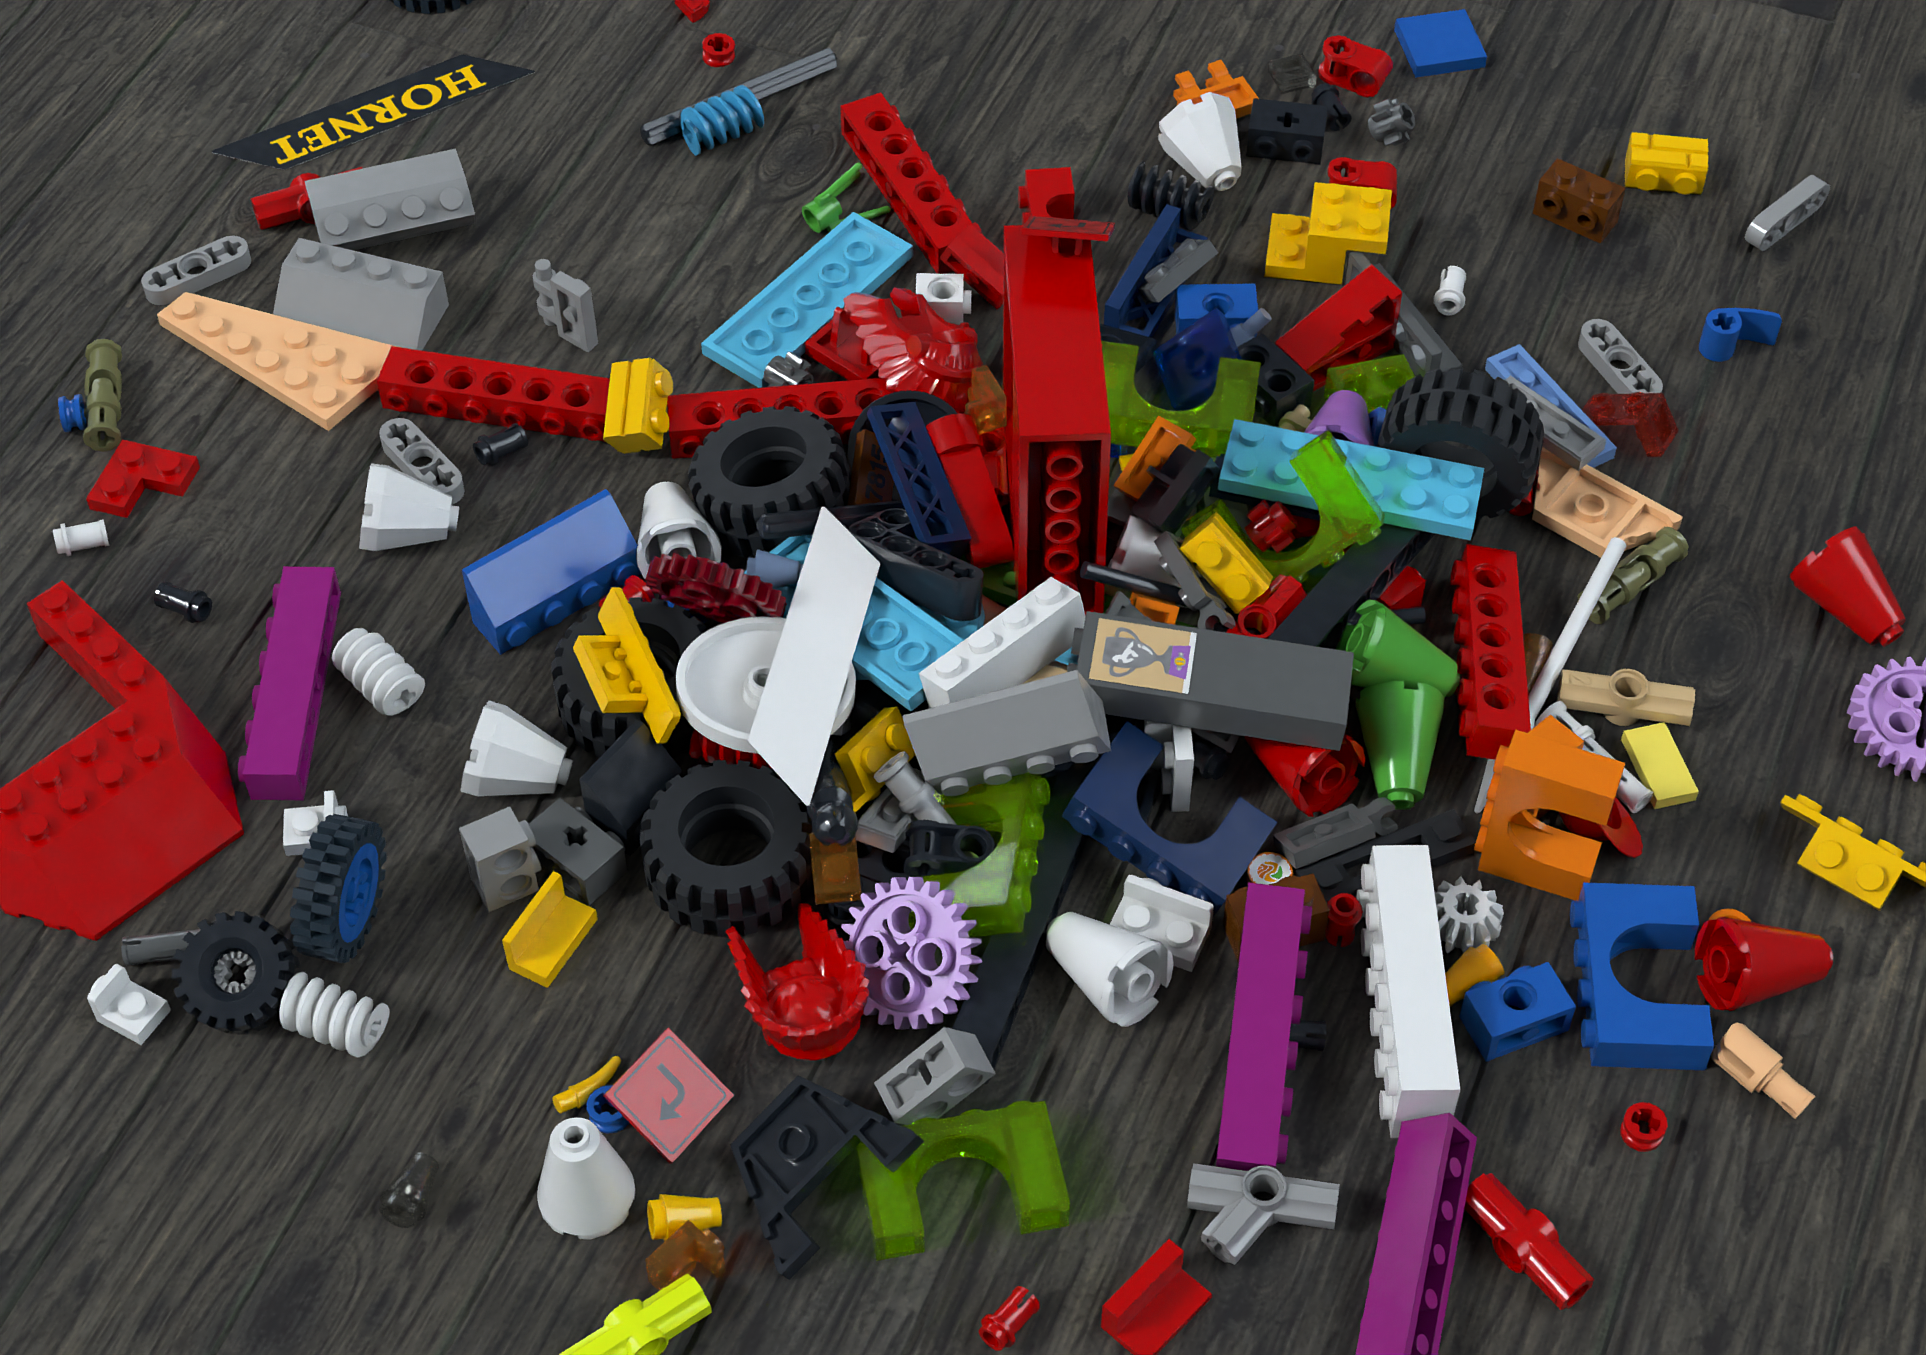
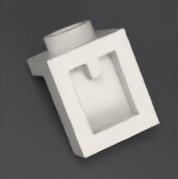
[283,790,348,856]
[87,964,171,1045]

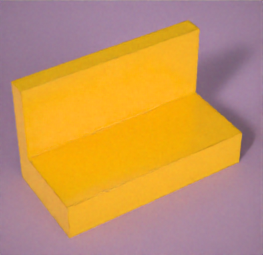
[502,871,597,988]

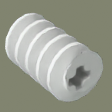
[332,628,425,716]
[279,972,390,1058]

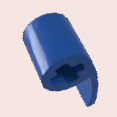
[1698,308,1782,362]

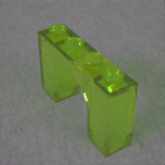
[1101,341,1261,458]
[1181,430,1385,605]
[908,772,1050,937]
[855,1101,1070,1261]

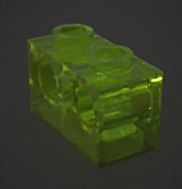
[1324,354,1415,413]

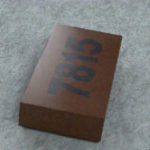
[847,429,898,506]

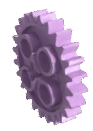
[1847,657,1926,782]
[841,877,982,1029]

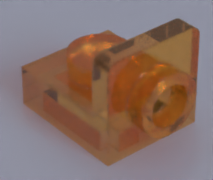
[965,365,1007,434]
[809,832,862,904]
[645,1220,725,1291]

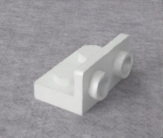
[1144,720,1194,812]
[1110,875,1214,972]

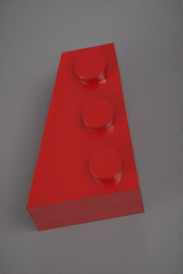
[1275,264,1403,392]

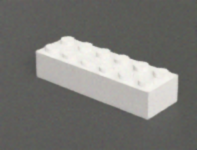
[1356,845,1460,1138]

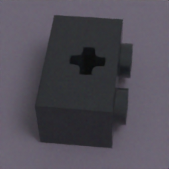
[1246,98,1328,165]

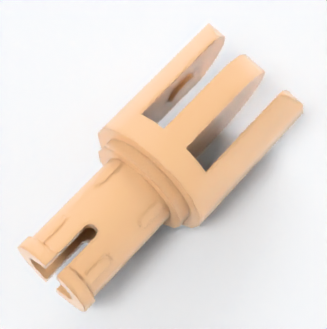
[1711,1022,1815,1119]

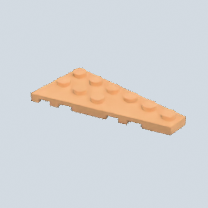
[157,292,397,431]

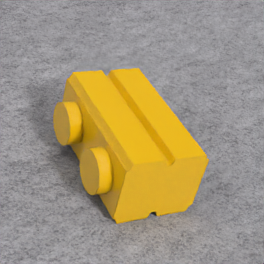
[1625,132,1708,195]
[603,358,673,454]
[1179,512,1273,614]

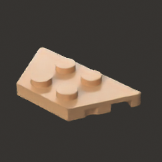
[1532,447,1683,558]

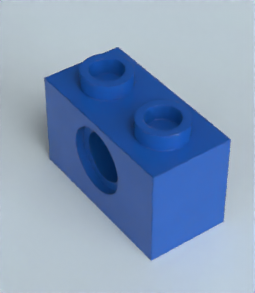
[1175,284,1258,346]
[1459,962,1576,1062]

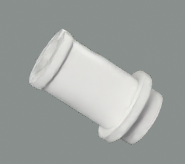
[1434,266,1466,315]
[53,519,109,556]

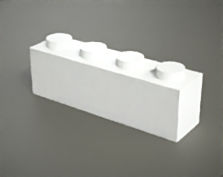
[919,577,1086,709]

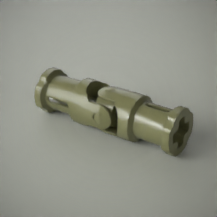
[83,339,123,452]
[1577,527,1689,624]

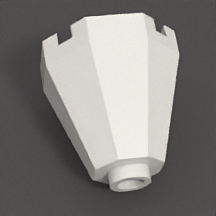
[1158,92,1242,191]
[359,463,459,551]
[461,701,573,796]

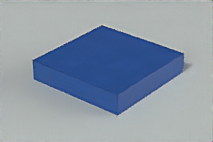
[1394,9,1487,78]

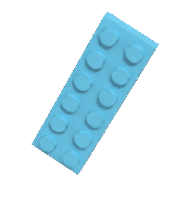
[701,212,913,388]
[1218,419,1484,541]
[744,535,964,711]

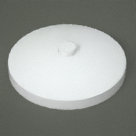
[676,616,856,753]

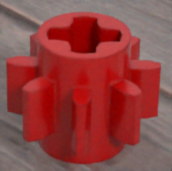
[1244,500,1298,553]

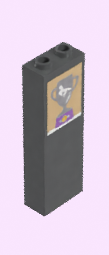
[1067,611,1354,751]

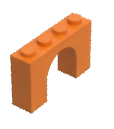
[1474,730,1625,900]

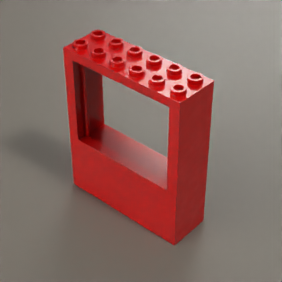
[1003,225,1111,615]

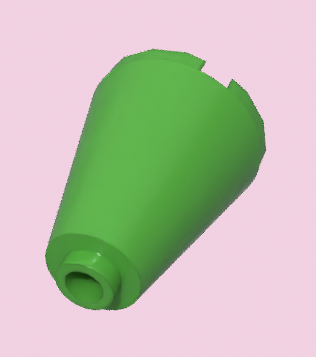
[1336,600,1460,698]
[1355,681,1444,810]

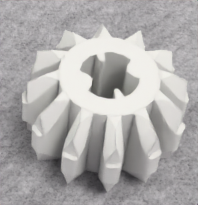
[1434,876,1504,954]

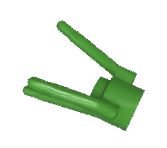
[802,162,891,233]

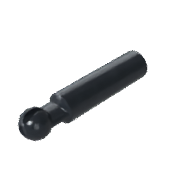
[806,737,858,847]

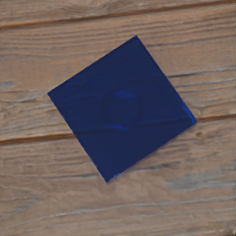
[1153,308,1246,416]

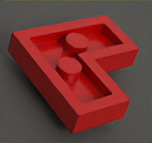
[86,439,200,518]

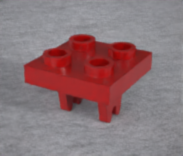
[805,303,879,380]

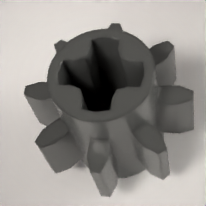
[1368,98,1415,146]
[763,351,814,387]

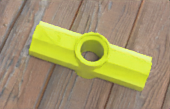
[559,1273,712,1355]

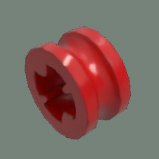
[702,33,735,67]
[1620,1102,1668,1152]

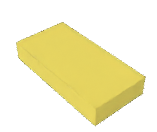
[1621,722,1699,809]

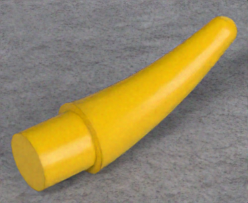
[553,1056,621,1114]

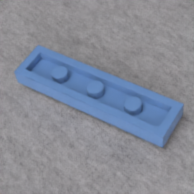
[1485,344,1617,468]

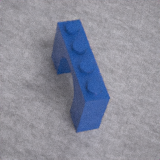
[1570,882,1714,1070]

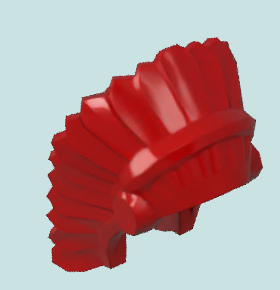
[843,287,983,414]
[725,903,870,1061]

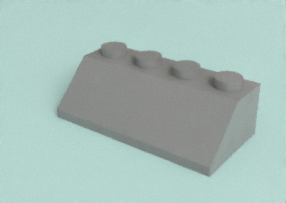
[304,149,475,250]
[273,238,449,350]
[903,670,1111,796]

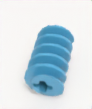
[681,85,764,156]

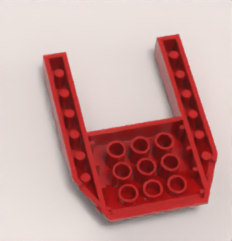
[0,580,244,941]

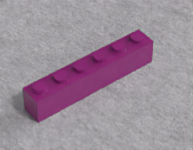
[238,566,341,801]
[1216,882,1312,1171]
[1355,1113,1477,1355]

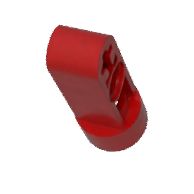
[926,413,1014,569]

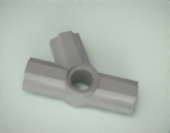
[1187,1163,1340,1265]

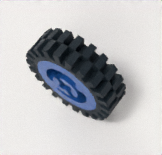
[290,814,387,963]

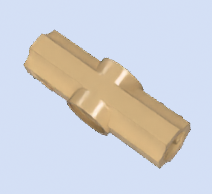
[1557,669,1695,726]

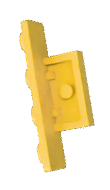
[573,587,681,744]
[835,707,916,814]
[1780,794,1926,911]

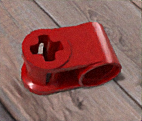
[1318,35,1393,97]
[1327,157,1397,210]

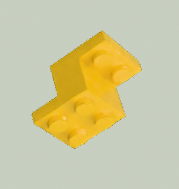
[1264,182,1392,285]

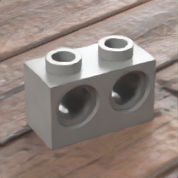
[459,806,541,912]
[874,1027,996,1129]

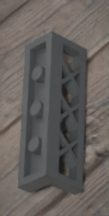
[1345,251,1462,377]

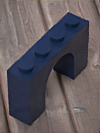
[1061,721,1277,918]

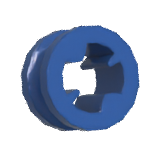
[58,394,87,432]
[587,1085,629,1134]

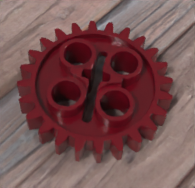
[645,553,787,623]

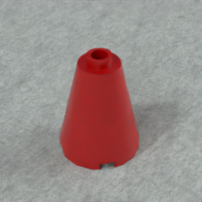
[1789,526,1906,647]
[1245,735,1365,817]
[1695,917,1833,1011]

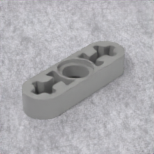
[1745,175,1830,251]
[141,236,251,305]
[1578,319,1663,411]
[379,418,465,505]

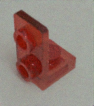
[1582,392,1679,457]

